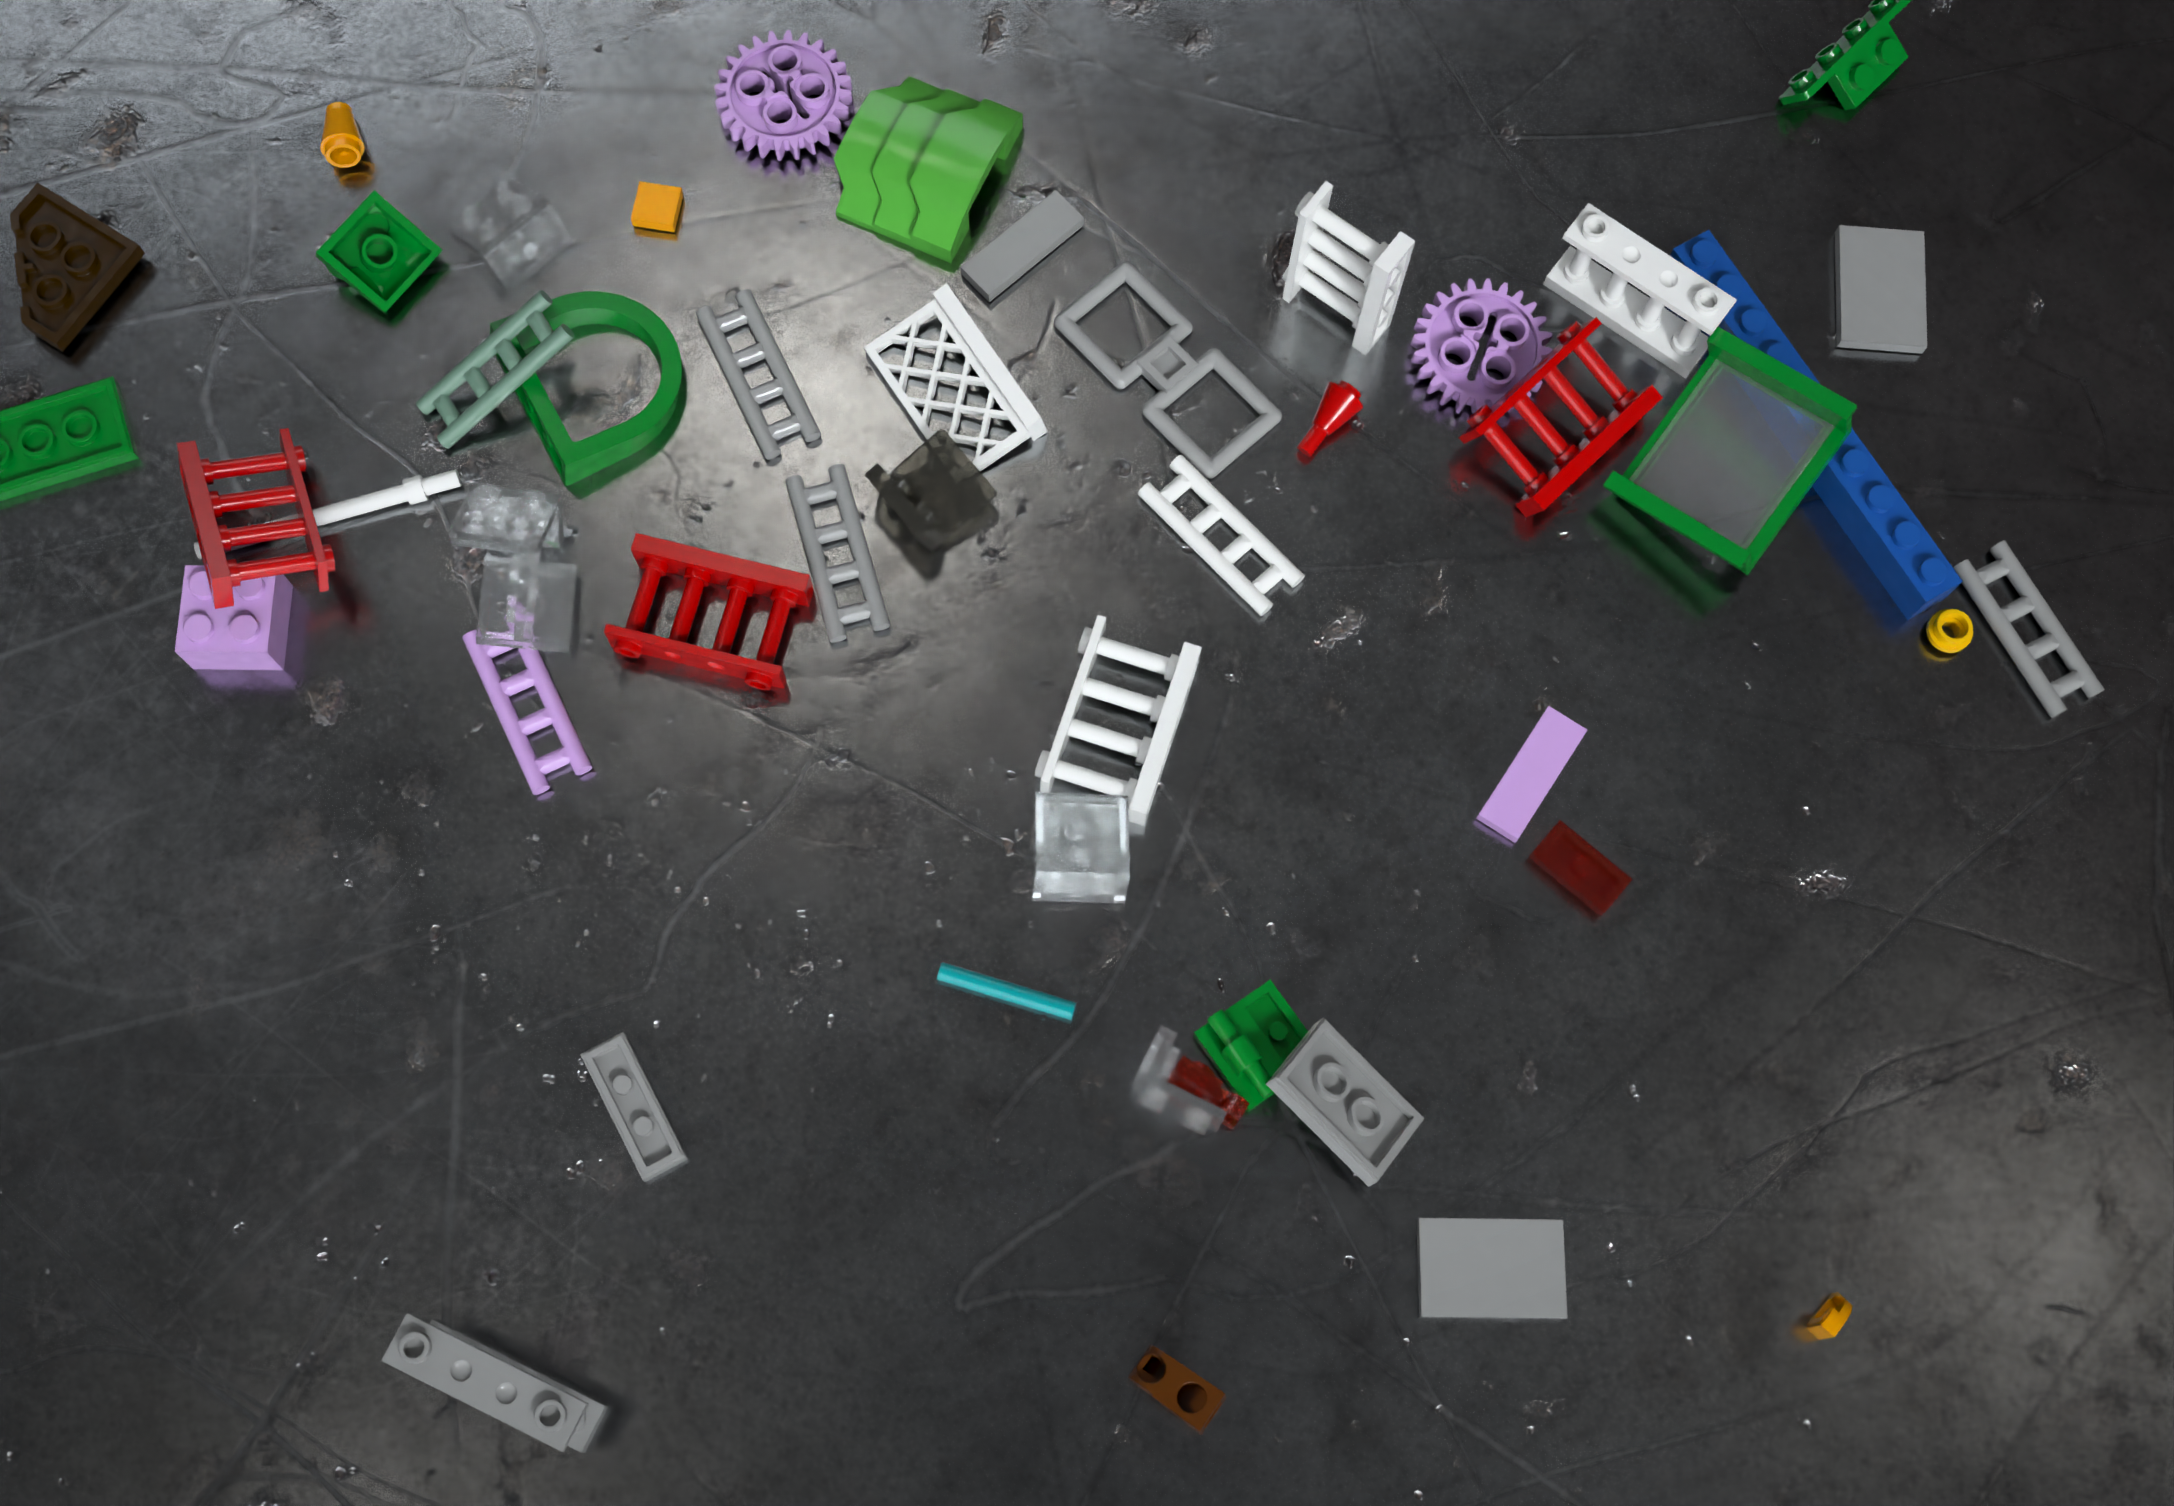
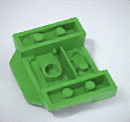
[834,76,1023,263]

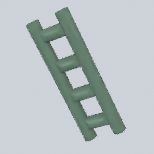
[416,290,575,449]

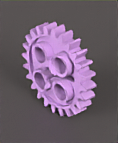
[714,30,853,161]
[1410,278,1553,414]

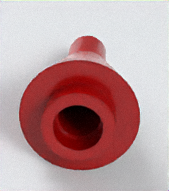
[1297,380,1363,457]

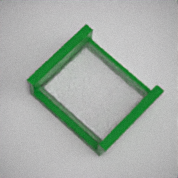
[1603,327,1857,576]

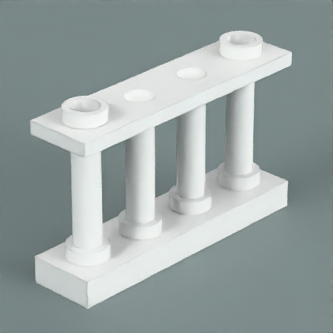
[1282,181,1415,356]
[1543,203,1737,379]
[1035,615,1202,826]

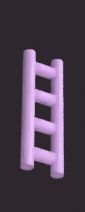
[462,611,592,795]

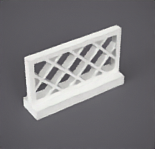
[863,283,1048,486]

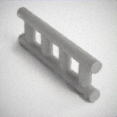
[696,289,821,460]
[785,464,890,643]
[1953,540,2105,718]

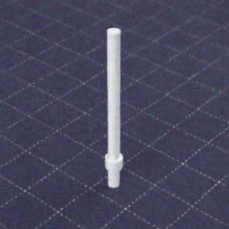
[194,469,462,560]

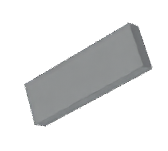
[960,190,1084,302]
[580,1032,688,1182]

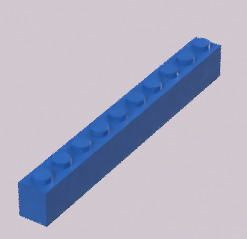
[1670,230,1963,621]

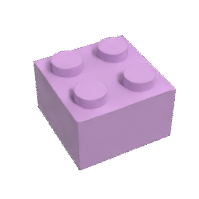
[175,565,293,670]

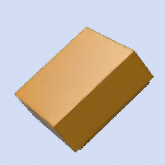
[631,181,683,232]

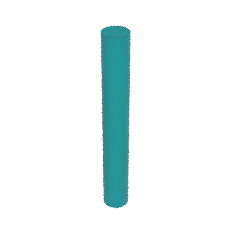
[937,962,1077,1020]

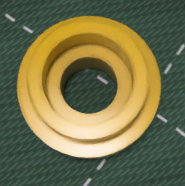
[1926,609,1973,653]

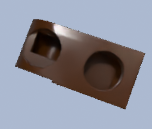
[1128,1344,1226,1435]

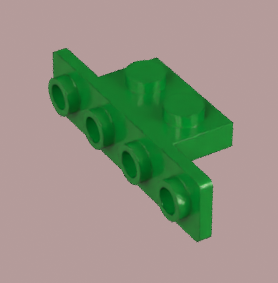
[1779,0,1912,110]

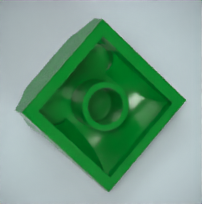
[315,190,443,314]

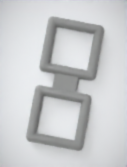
[1054,261,1282,479]

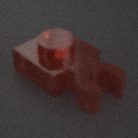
[1164,1055,1249,1129]

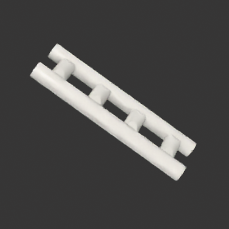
[1138,454,1305,616]

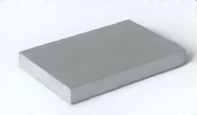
[1835,225,1927,354]
[1266,1017,1424,1187]
[1416,1218,1567,1319]

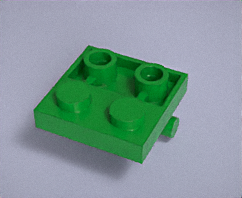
[1193,979,1308,1113]

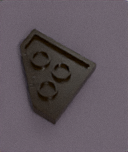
[10,182,145,352]

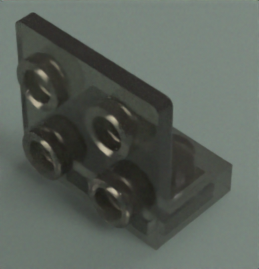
[864,429,997,551]

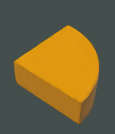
[1806,1292,1853,1340]

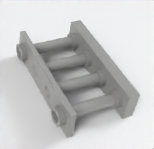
[381,1313,608,1453]

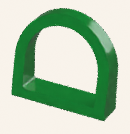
[489,291,682,487]

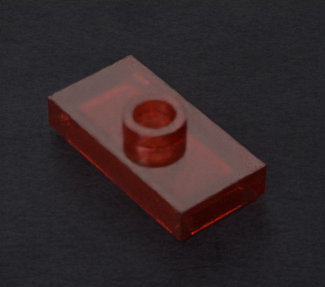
[1529,820,1633,916]

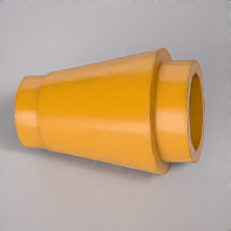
[320,102,365,168]

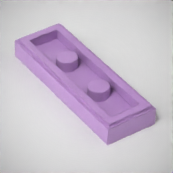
[1476,706,1587,843]

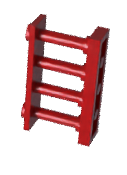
[1458,317,1663,517]
[176,428,335,609]
[604,533,814,690]

